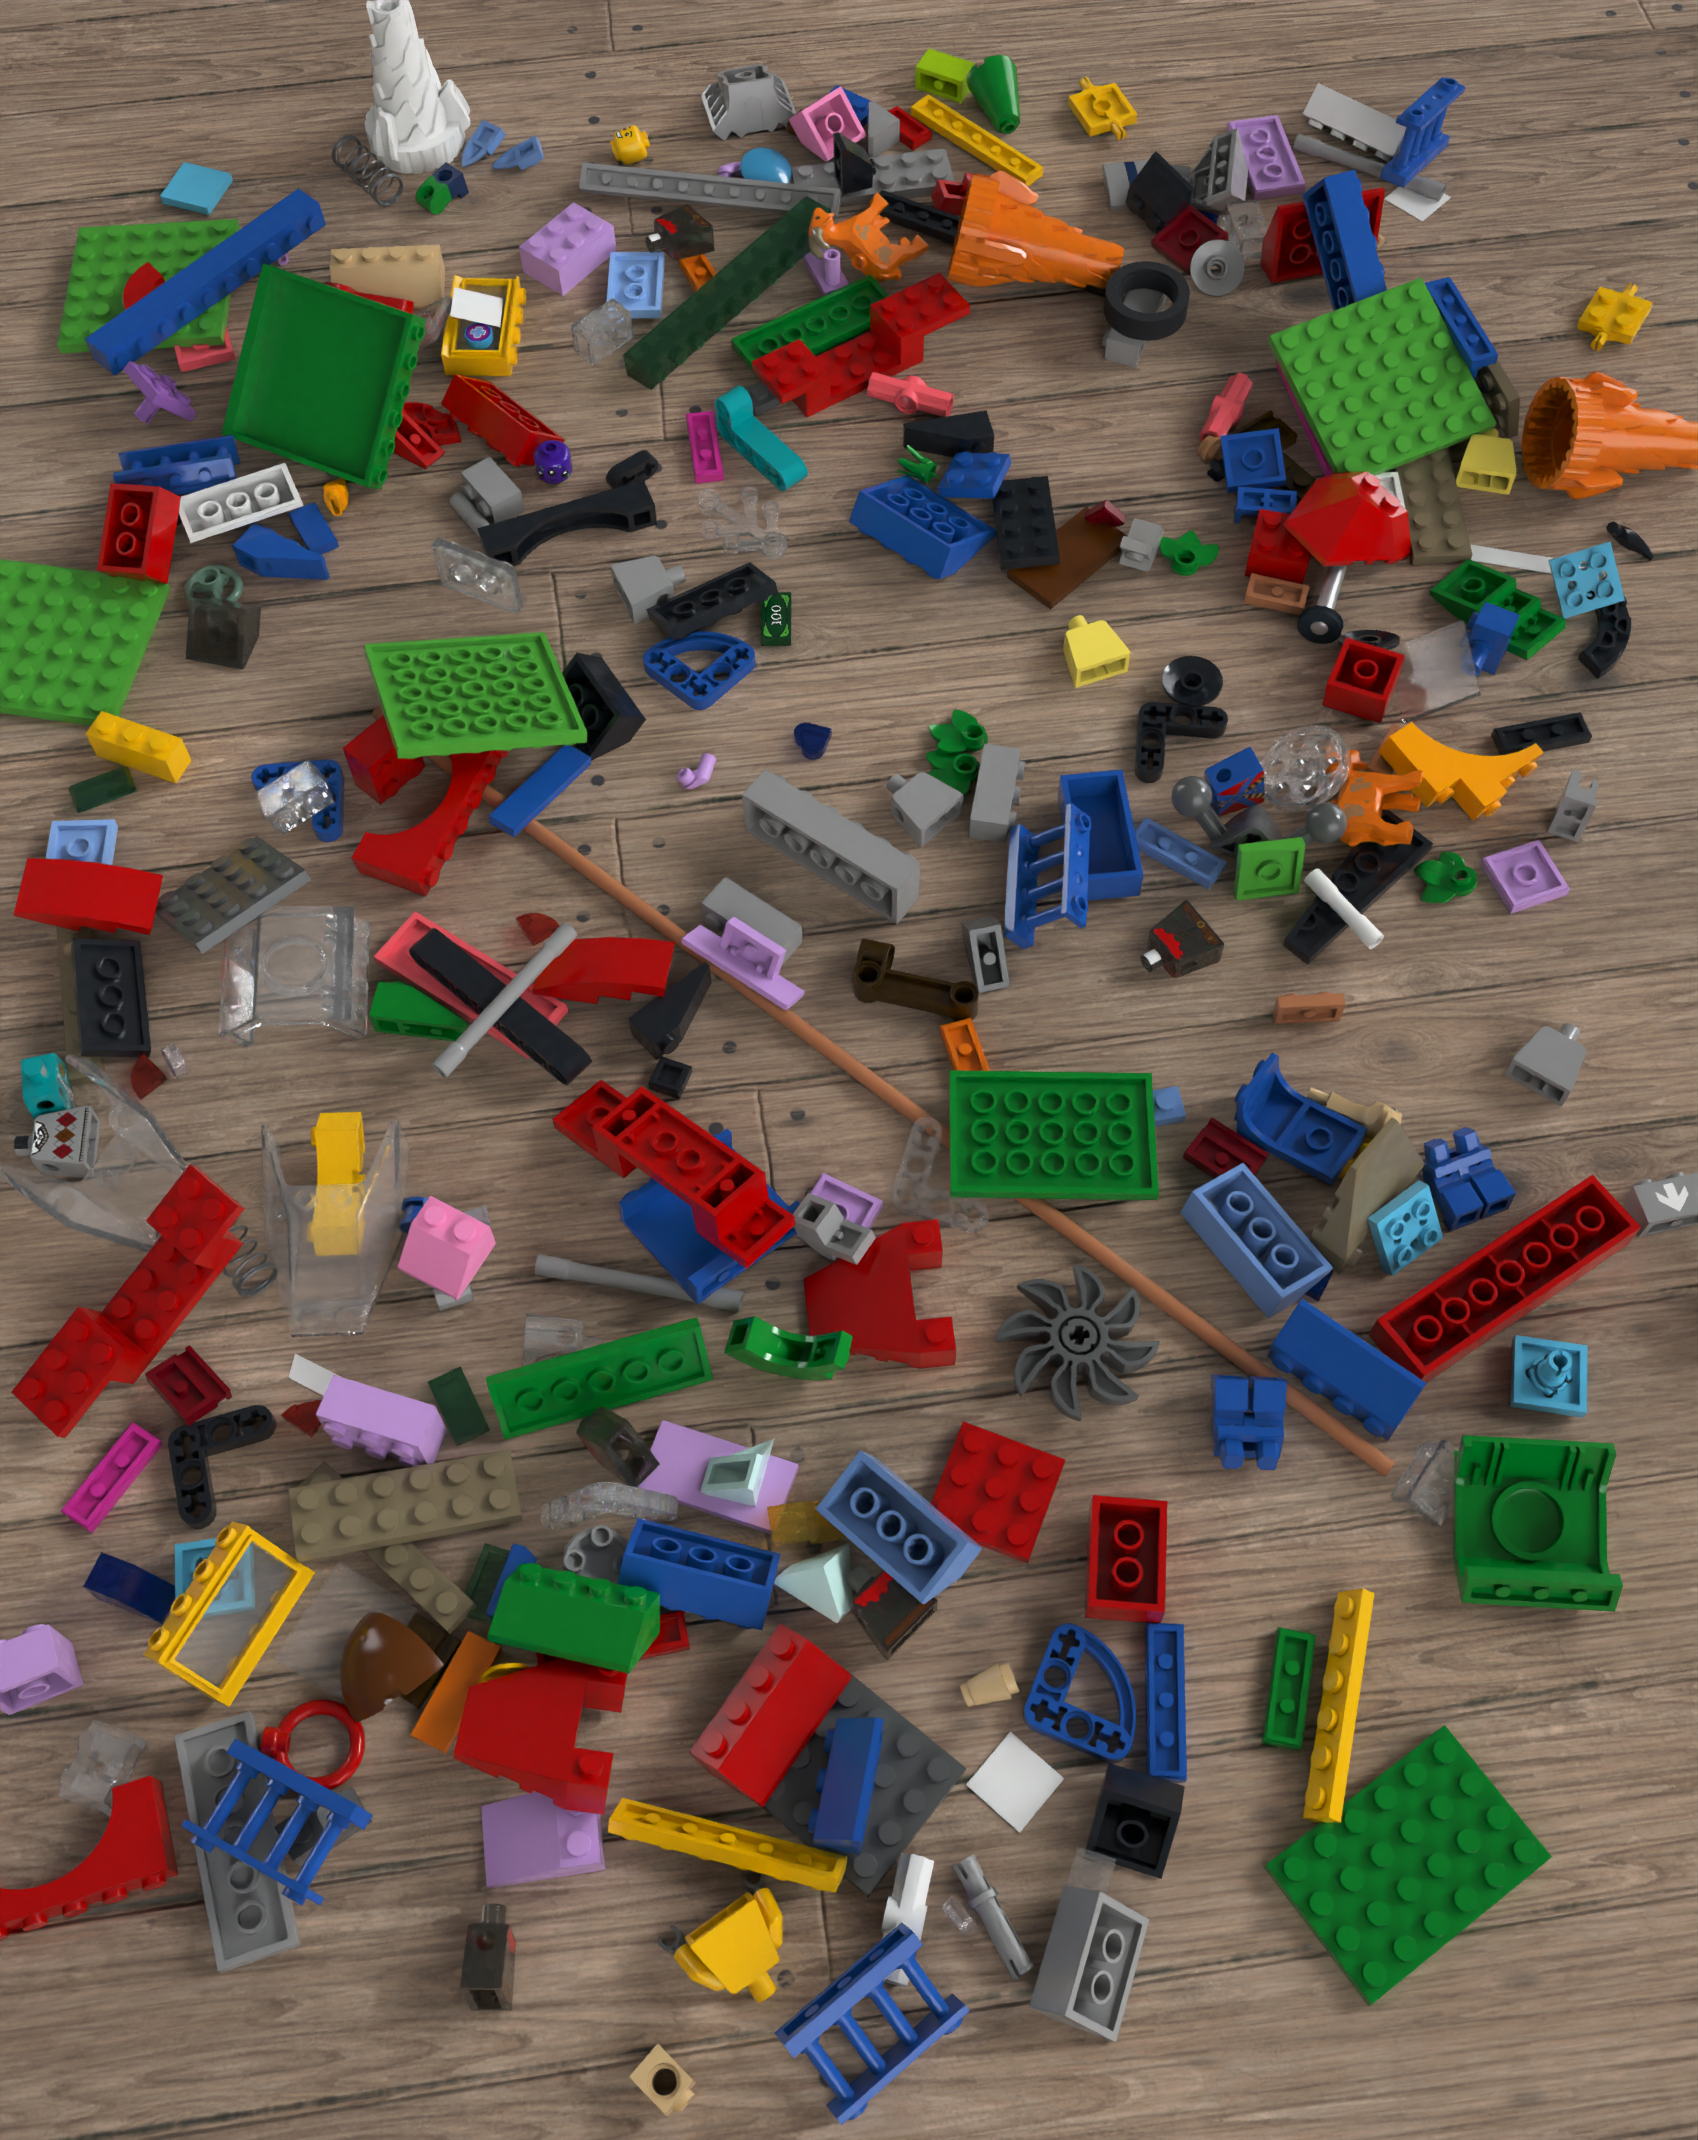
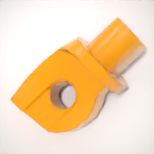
[323,478,349,516]

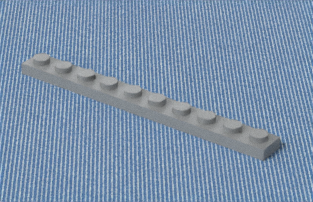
[579,162,841,219]

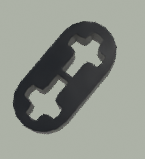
[606,450,659,489]

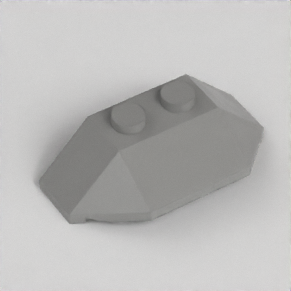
[1189,128,1248,211]

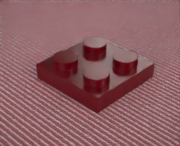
[1151,205,1228,276]

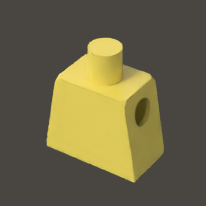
[1456,429,1517,495]
[1063,615,1131,688]

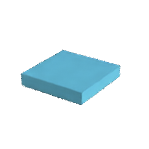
[160,162,233,215]

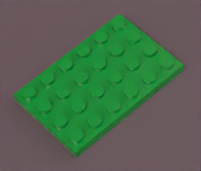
[949,1070,1159,1200]
[1264,1725,1552,2006]

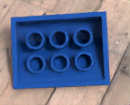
[849,475,996,580]

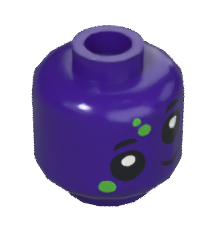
[533,440,573,484]

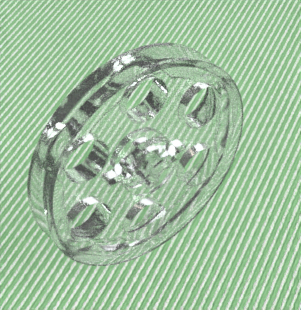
[1261,725,1351,813]

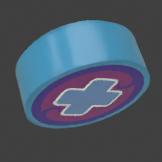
[464,322,493,350]

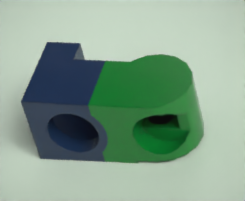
[415,162,469,215]

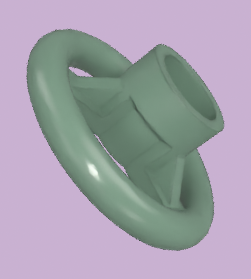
[184,565,243,612]

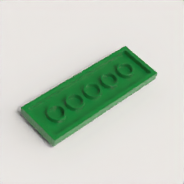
[731,275,890,381]
[486,1317,713,1440]

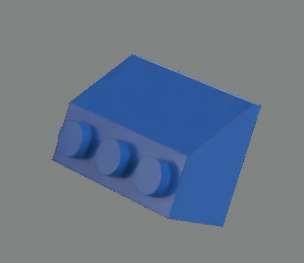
[807,1717,883,1855]

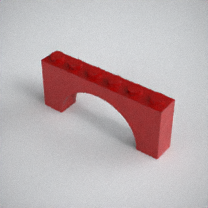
[351,750,509,897]
[0,1775,178,1941]

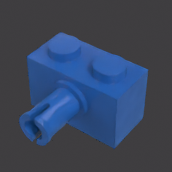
[1460,602,1520,677]

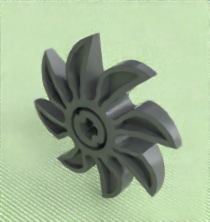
[995,1264,1160,1421]

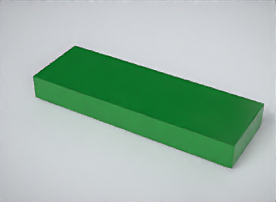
[1261,1627,1316,1751]

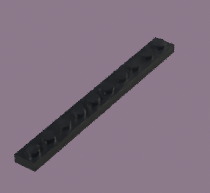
[879,190,1106,297]

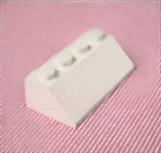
[1303,83,1406,162]
[179,463,303,543]

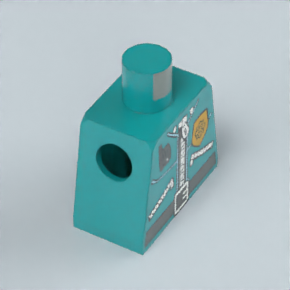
[21,1053,74,1120]

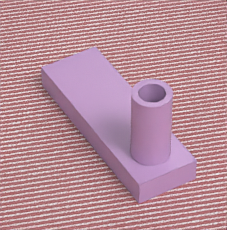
[796,236,849,297]

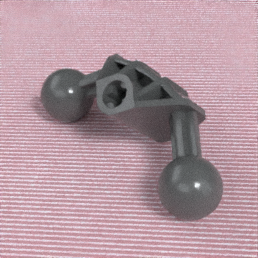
[1171,776,1347,858]

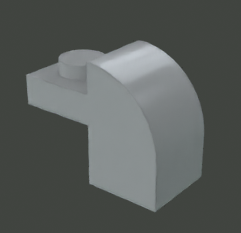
[1119,518,1164,572]
[792,1193,876,1265]

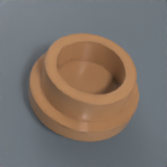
[1197,435,1222,464]

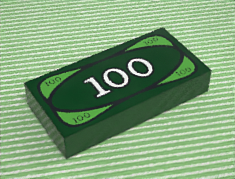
[761,592,792,646]

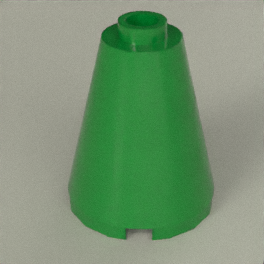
[966,55,1020,134]

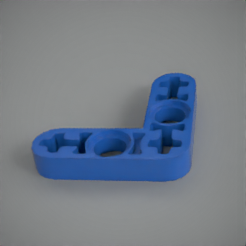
[251,759,344,842]

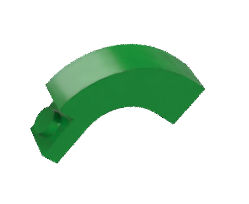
[724,1316,853,1381]

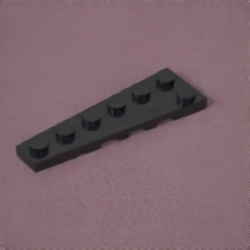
[1283,810,1433,965]

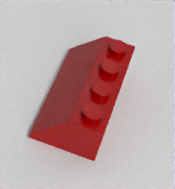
[441,374,565,467]
[689,1624,852,1808]

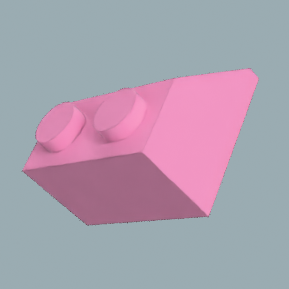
[788,86,867,162]
[398,1196,496,1300]

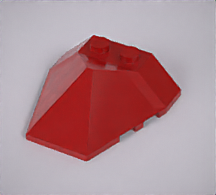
[1283,471,1411,566]

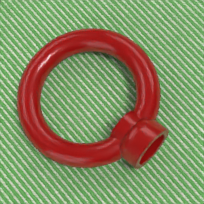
[261,1699,366,1790]

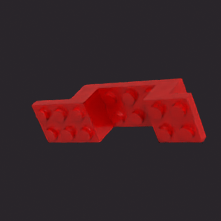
[752,272,971,417]
[552,1080,796,1269]
[11,1164,245,1438]

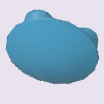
[740,147,792,183]

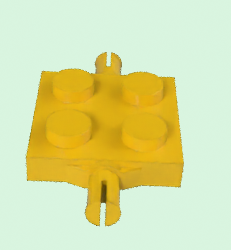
[1068,76,1137,141]
[1577,283,1653,351]

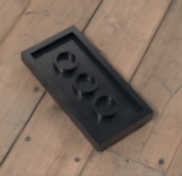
[992,476,1060,570]
[647,562,778,640]
[71,938,151,1057]

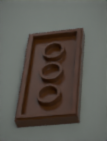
[1007,506,1128,610]

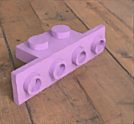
[681,917,805,1010]

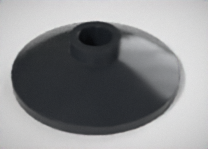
[1338,630,1400,650]
[1162,656,1223,706]

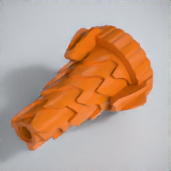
[946,170,1124,289]
[1521,371,1698,500]

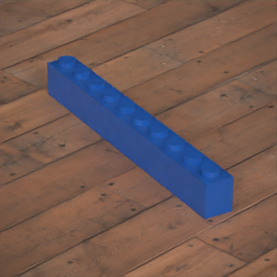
[85,188,326,376]

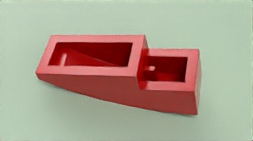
[931,173,989,215]

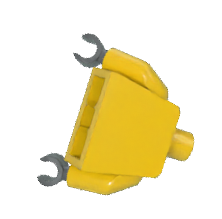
[658,1873,783,2003]

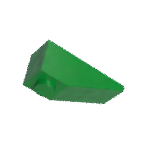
[369,981,469,1042]

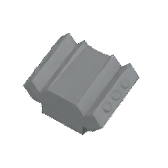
[701,63,796,141]

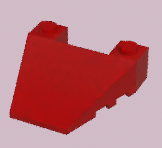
[804,1219,956,1369]
[453,1658,628,1815]

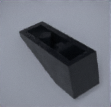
[903,410,994,457]
[628,962,712,1060]

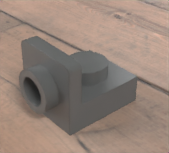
[746,381,781,417]

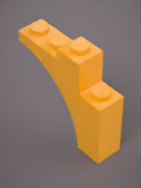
[1379,722,1544,821]

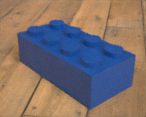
[1057,769,1144,901]

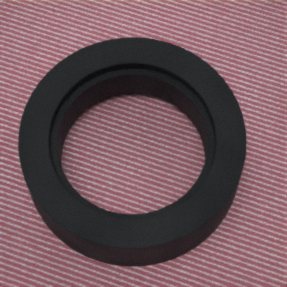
[1104,261,1190,341]

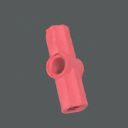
[867,372,954,417]
[1199,372,1253,442]

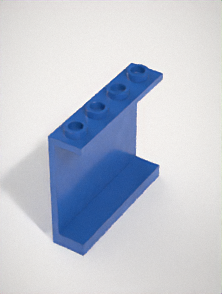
[618,1128,800,1305]

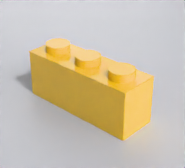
[86,711,192,783]

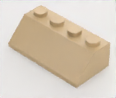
[330,245,445,310]

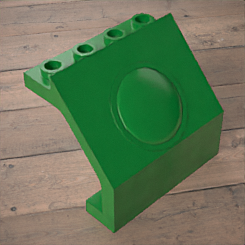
[1453,1435,1623,1612]

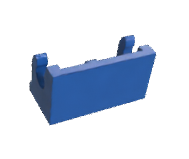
[1233,486,1297,524]

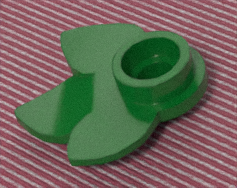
[1160,530,1219,576]
[929,709,988,754]
[926,750,980,796]
[1414,852,1478,903]

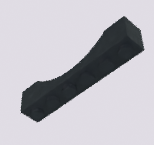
[477,480,657,573]

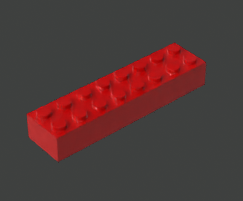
[1369,1174,1641,1383]

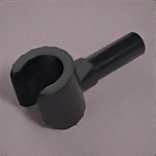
[1207,458,1225,482]

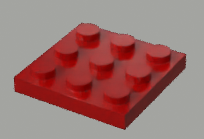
[931,1421,1065,1564]

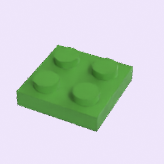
[1233,837,1306,901]

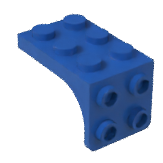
[1234,1053,1368,1185]

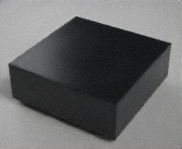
[648,1056,692,1099]

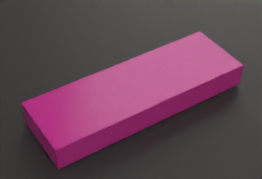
[686,411,724,484]
[60,1422,163,1533]

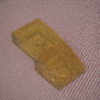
[767,1501,847,1547]

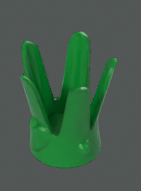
[896,445,939,484]

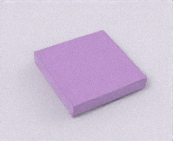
[1480,839,1570,914]
[796,1173,883,1237]

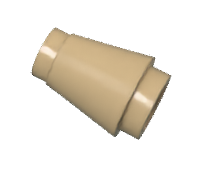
[960,1662,1020,1707]

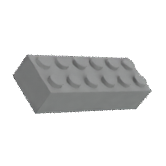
[742,769,920,924]

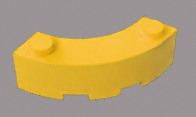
[307,1112,366,1256]

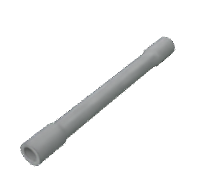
[1293,133,1446,201]
[431,922,578,1078]
[535,1254,744,1312]

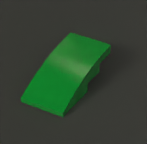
[1430,559,1566,661]

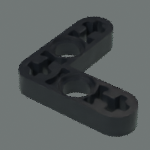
[1135,702,1228,783]
[168,1405,276,1529]

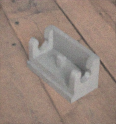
[1548,769,1599,842]

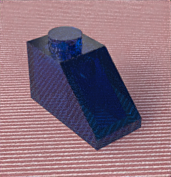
[83,1552,175,1624]

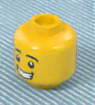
[610,125,651,166]

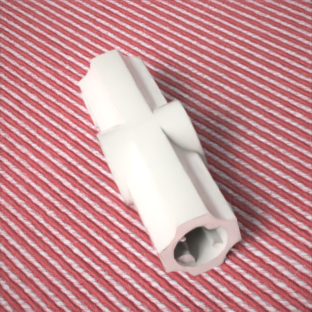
[881,1853,934,1987]

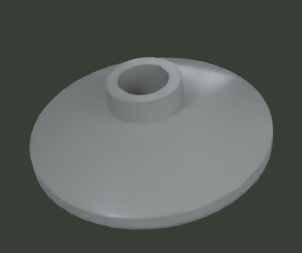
[1190,240,1244,296]

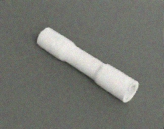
[1304,868,1384,949]

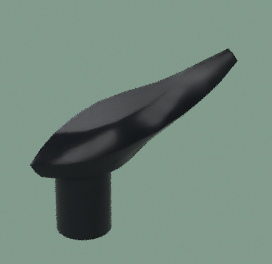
[1606,522,1654,561]

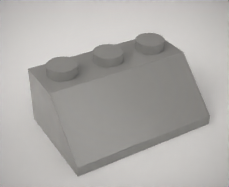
[1029,1885,1149,2042]

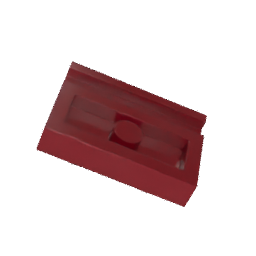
[1183,1117,1269,1179]
[145,1345,232,1427]

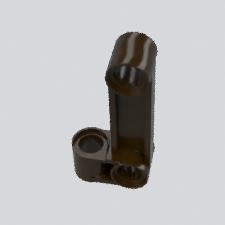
[853,938,979,1021]

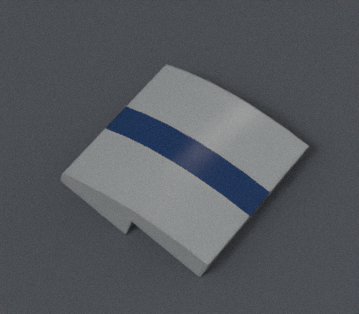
[1102,160,1148,211]

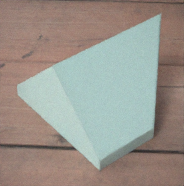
[700,1438,775,1507]
[774,1543,853,1623]

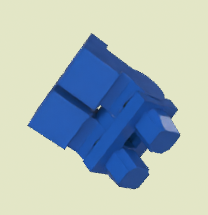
[1422,1127,1516,1232]
[1211,1375,1287,1470]

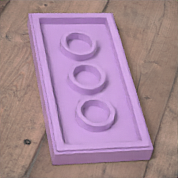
[1227,115,1306,200]
[636,1420,799,1535]

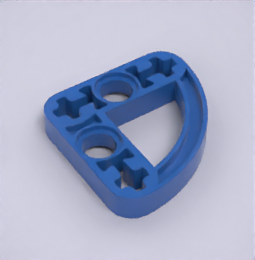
[643,631,756,710]
[1023,1623,1136,1764]

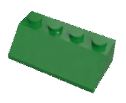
[488,1563,660,1674]

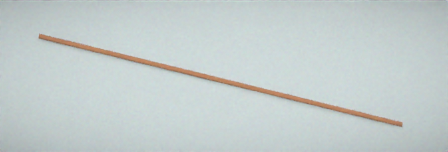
[372,705,1396,1477]

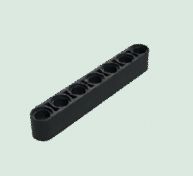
[408,928,592,1086]

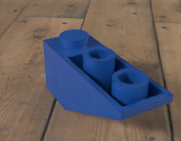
[232,523,330,580]

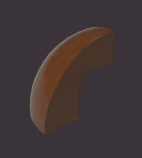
[340,1612,444,1723]

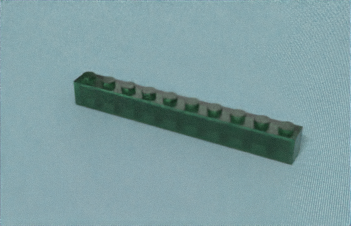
[623,196,831,390]

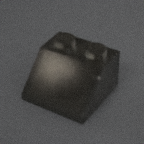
[186,596,261,669]

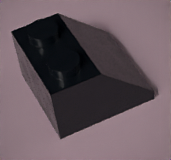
[1125,151,1194,234]
[1085,1763,1185,1879]

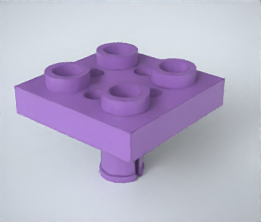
[123,361,198,424]

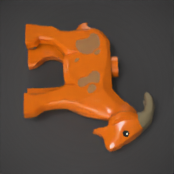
[808,192,929,282]
[1309,750,1423,846]

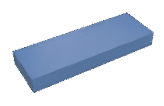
[1135,817,1227,890]

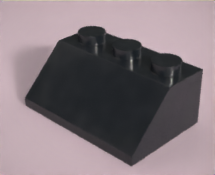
[562,652,646,761]

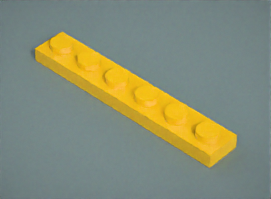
[911,94,1043,187]
[1303,1588,1375,1823]
[608,1797,847,1893]

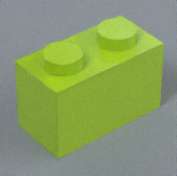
[915,48,975,104]

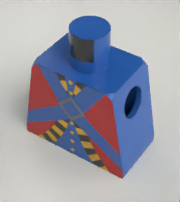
[1204,746,1264,816]

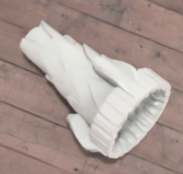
[365,0,471,174]

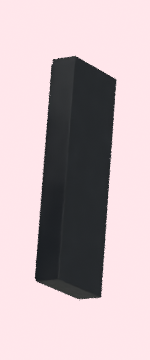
[1491,712,1592,755]

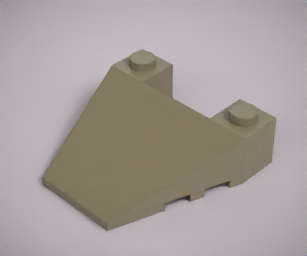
[1309,1117,1425,1274]

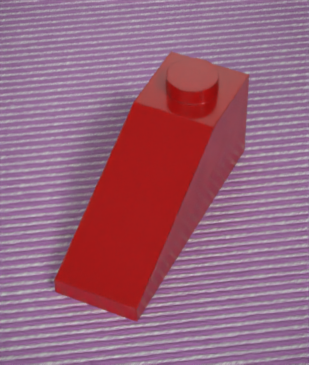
[393,410,445,470]

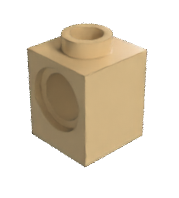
[629,2044,696,2116]

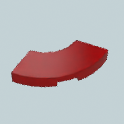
[123,262,165,310]
[402,402,462,446]

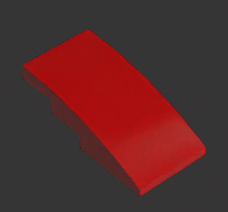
[13,858,163,935]
[532,937,675,1004]

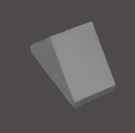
[868,102,900,158]

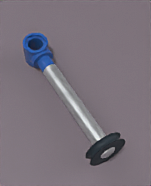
[1297,566,1347,644]

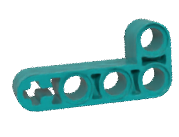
[714,385,808,492]

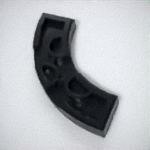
[1578,577,1631,679]

